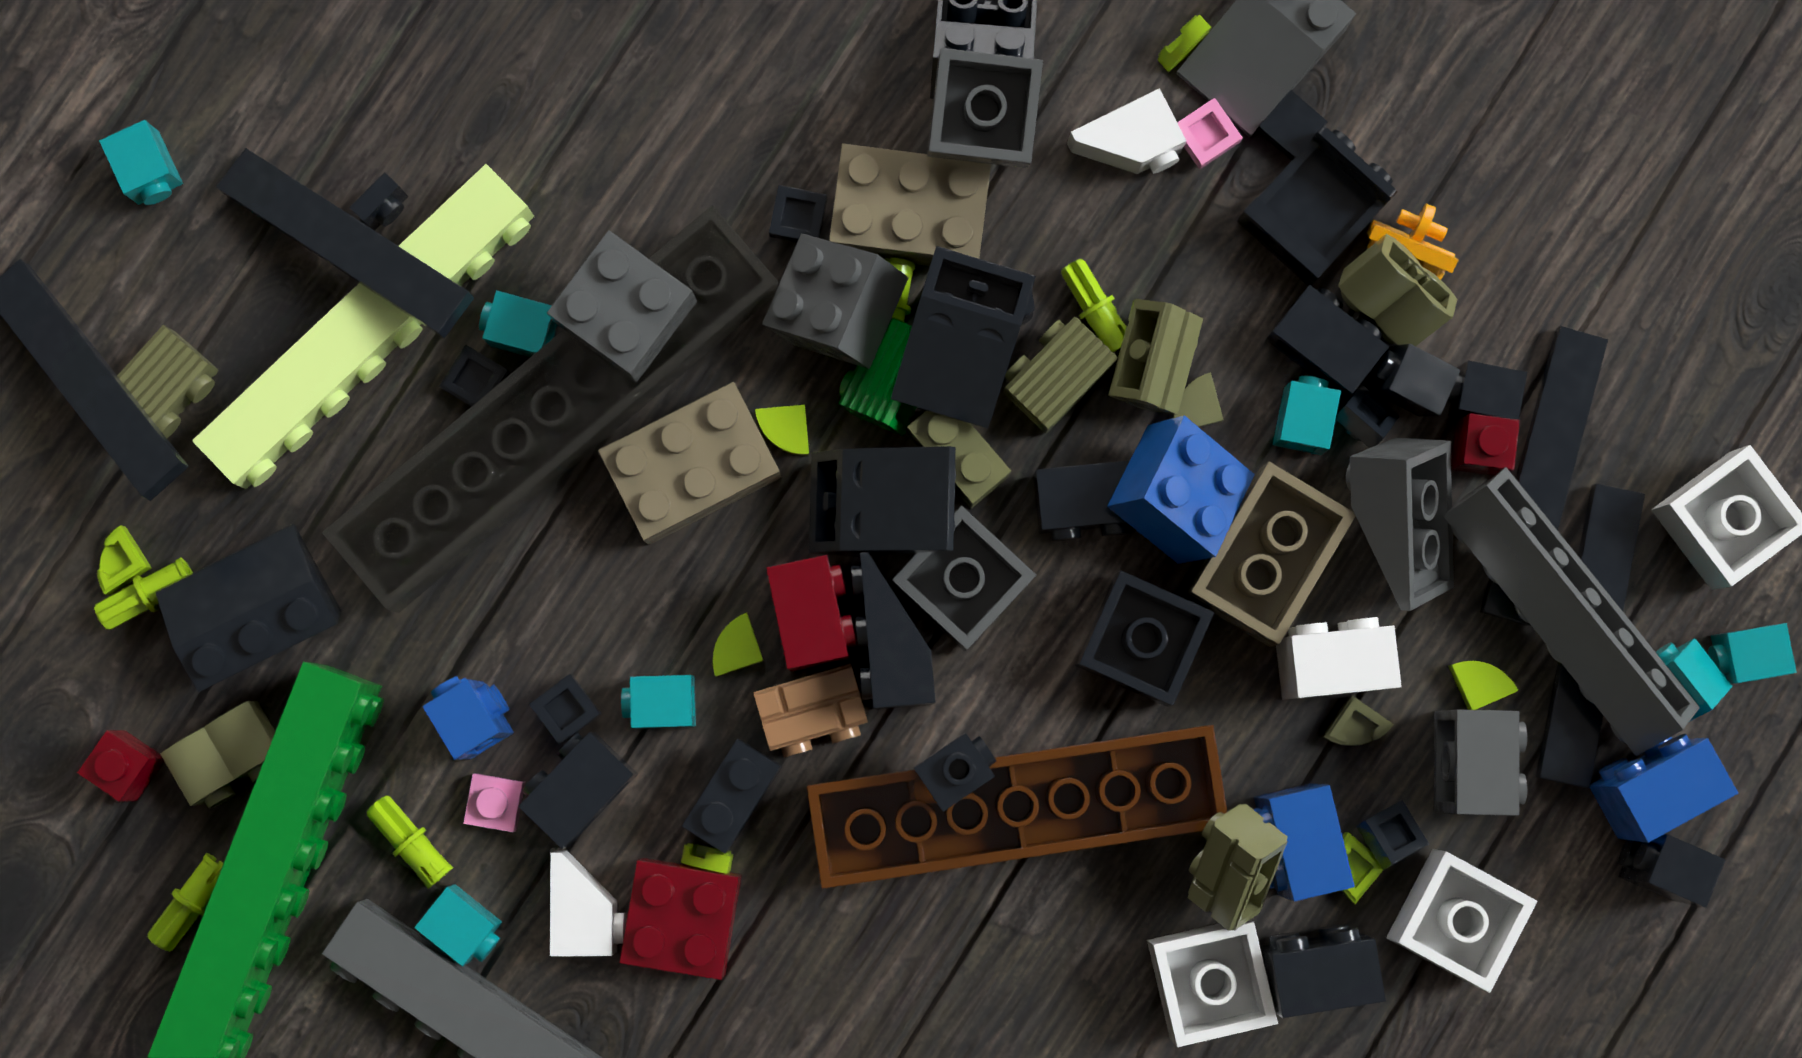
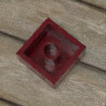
[766,555,857,672]
[620,858,742,980]

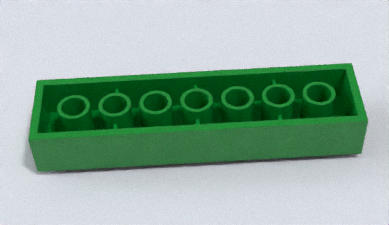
[148,661,384,1058]

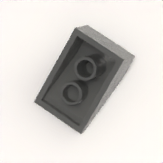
[1176,0,1356,138]
[1346,438,1454,611]

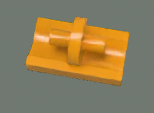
[1367,203,1459,280]

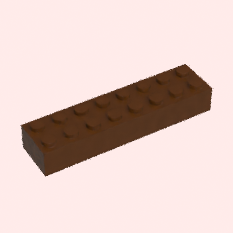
[807,725,1227,889]

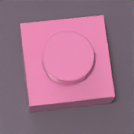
[1177,98,1243,169]
[463,773,525,832]

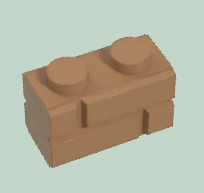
[753,664,868,758]

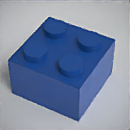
[1107,415,1255,564]
[1590,734,1738,843]
[1253,783,1355,901]

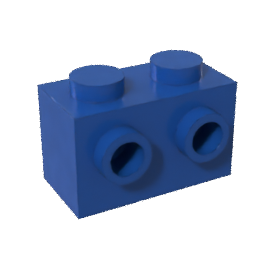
[422,676,514,760]

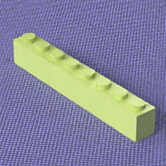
[192,164,534,489]

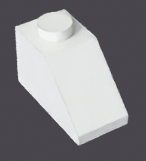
[1067,88,1187,174]
[550,851,626,956]

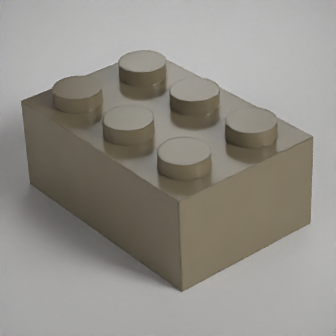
[829,143,991,266]
[598,382,782,545]
[1184,461,1356,647]

